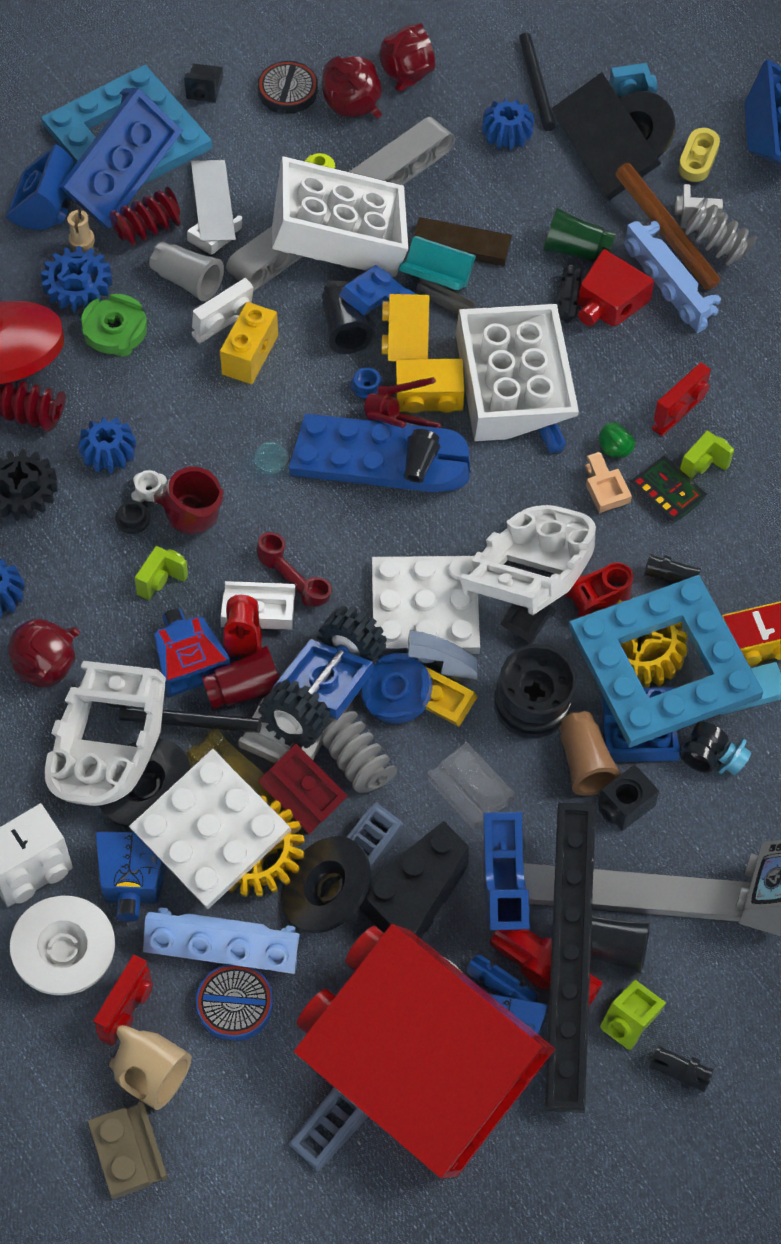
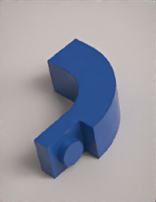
[483,812,530,930]

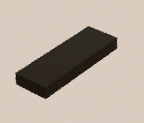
[413,217,512,266]

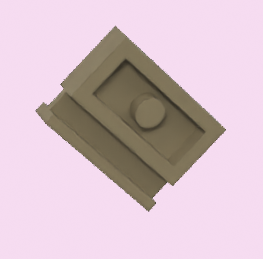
[88,1102,168,1200]

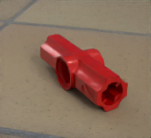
[489,929,603,1006]

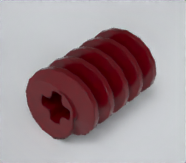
[109,186,181,247]
[0,381,66,431]

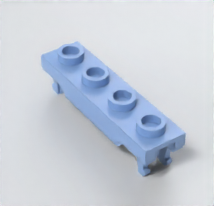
[624,221,721,333]
[143,908,300,974]

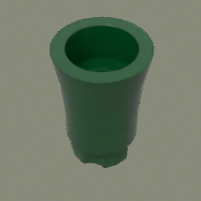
[543,208,616,262]

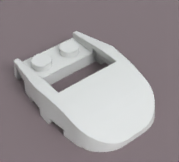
[460,505,596,615]
[45,661,166,806]

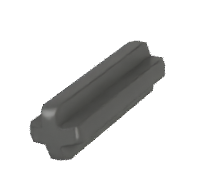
[416,279,476,314]

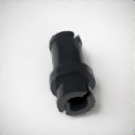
[644,554,701,584]
[649,1045,714,1093]

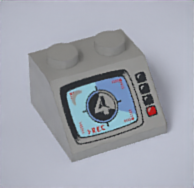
[735,840,781,936]

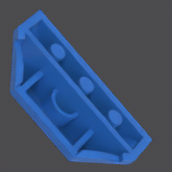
[744,59,781,165]

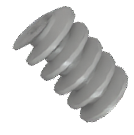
[685,198,757,266]
[321,711,397,793]

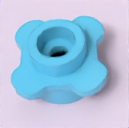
[718,738,751,776]

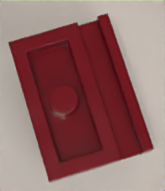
[257,743,348,834]

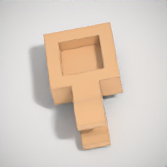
[585,452,632,513]

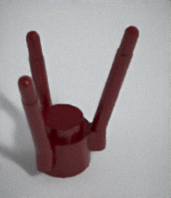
[364,377,441,428]

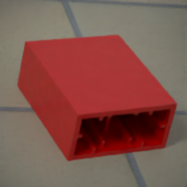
[293,924,555,1179]

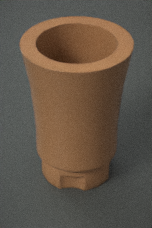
[559,711,621,796]

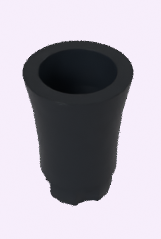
[322,280,374,354]
[591,916,651,974]

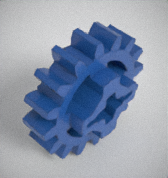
[41,246,113,311]

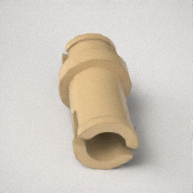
[67,210,95,253]

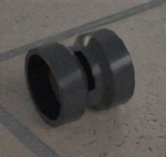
[679,722,729,773]

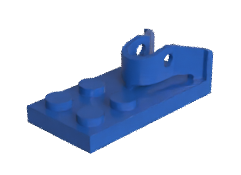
[59,88,183,229]

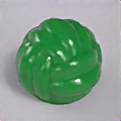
[599,422,635,458]

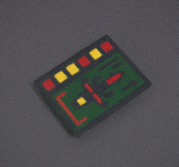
[630,456,707,521]

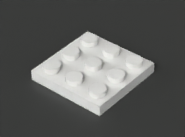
[372,556,480,655]
[129,749,291,909]

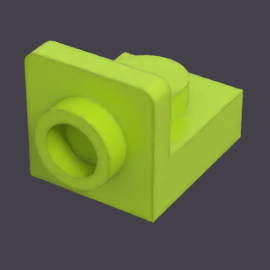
[680,430,734,480]
[134,546,188,600]
[600,980,666,1050]

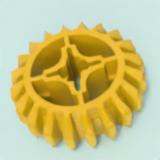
[617,597,688,688]
[228,796,305,897]

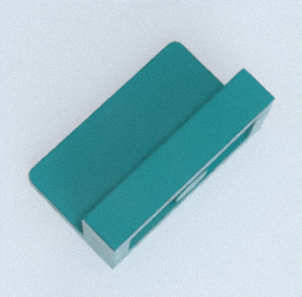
[398,236,476,290]

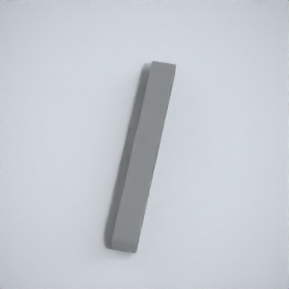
[226,117,455,291]

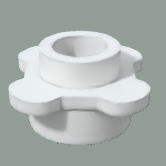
[131,470,167,504]

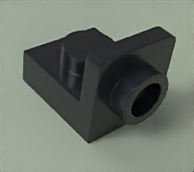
[184,63,223,103]
[500,604,557,644]

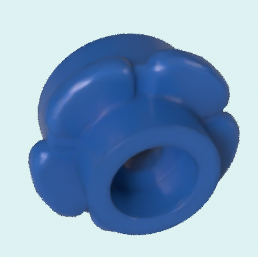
[351,367,383,399]

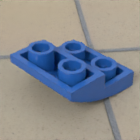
[601,687,680,762]

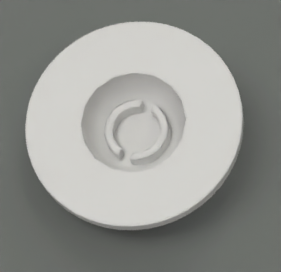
[10,896,115,996]

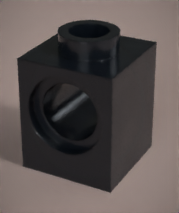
[598,764,659,831]

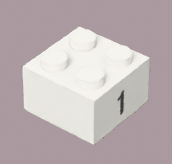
[0,803,73,907]

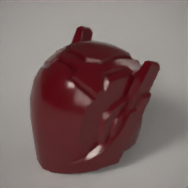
[379,23,435,91]
[322,55,382,119]
[154,466,224,535]
[8,619,81,688]

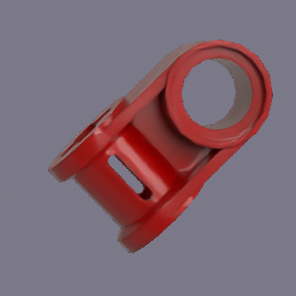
[565,562,633,618]
[223,594,262,658]

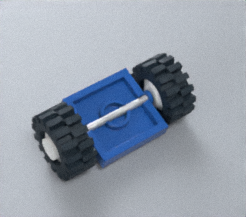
[258,606,387,749]

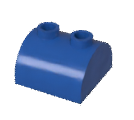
[5,144,75,230]

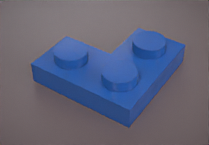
[339,265,416,316]

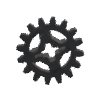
[0,449,58,521]

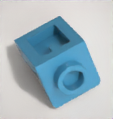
[609,63,657,97]

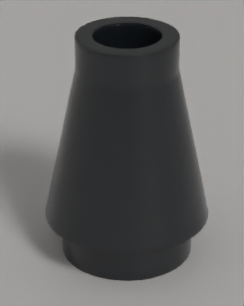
[404,429,441,483]

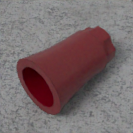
[202,645,279,709]

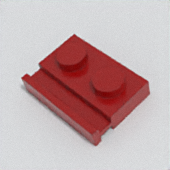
[652,362,711,437]
[93,954,153,1047]

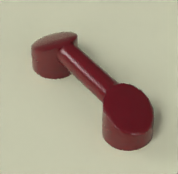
[256,532,332,607]

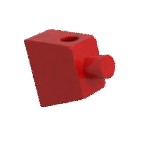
[578,249,655,326]

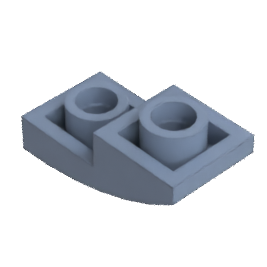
[408,630,478,681]

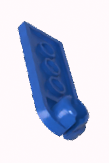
[289,414,471,492]

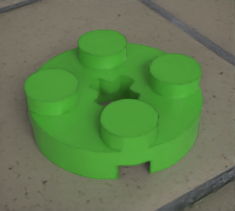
[81,294,148,357]

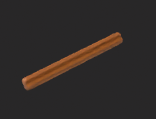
[615,163,721,291]

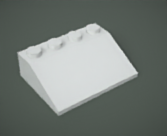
[272,156,408,277]
[455,304,579,441]

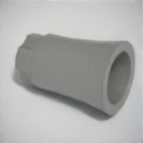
[149,242,224,301]

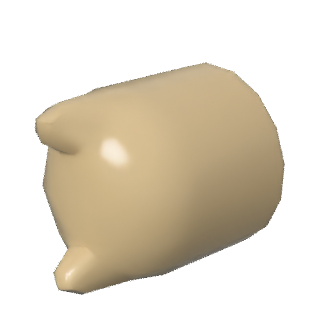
[109,1025,192,1110]

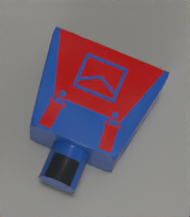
[154,608,230,698]

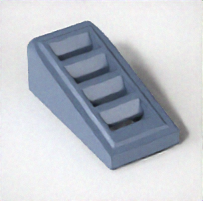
[347,803,403,871]
[288,1087,368,1171]

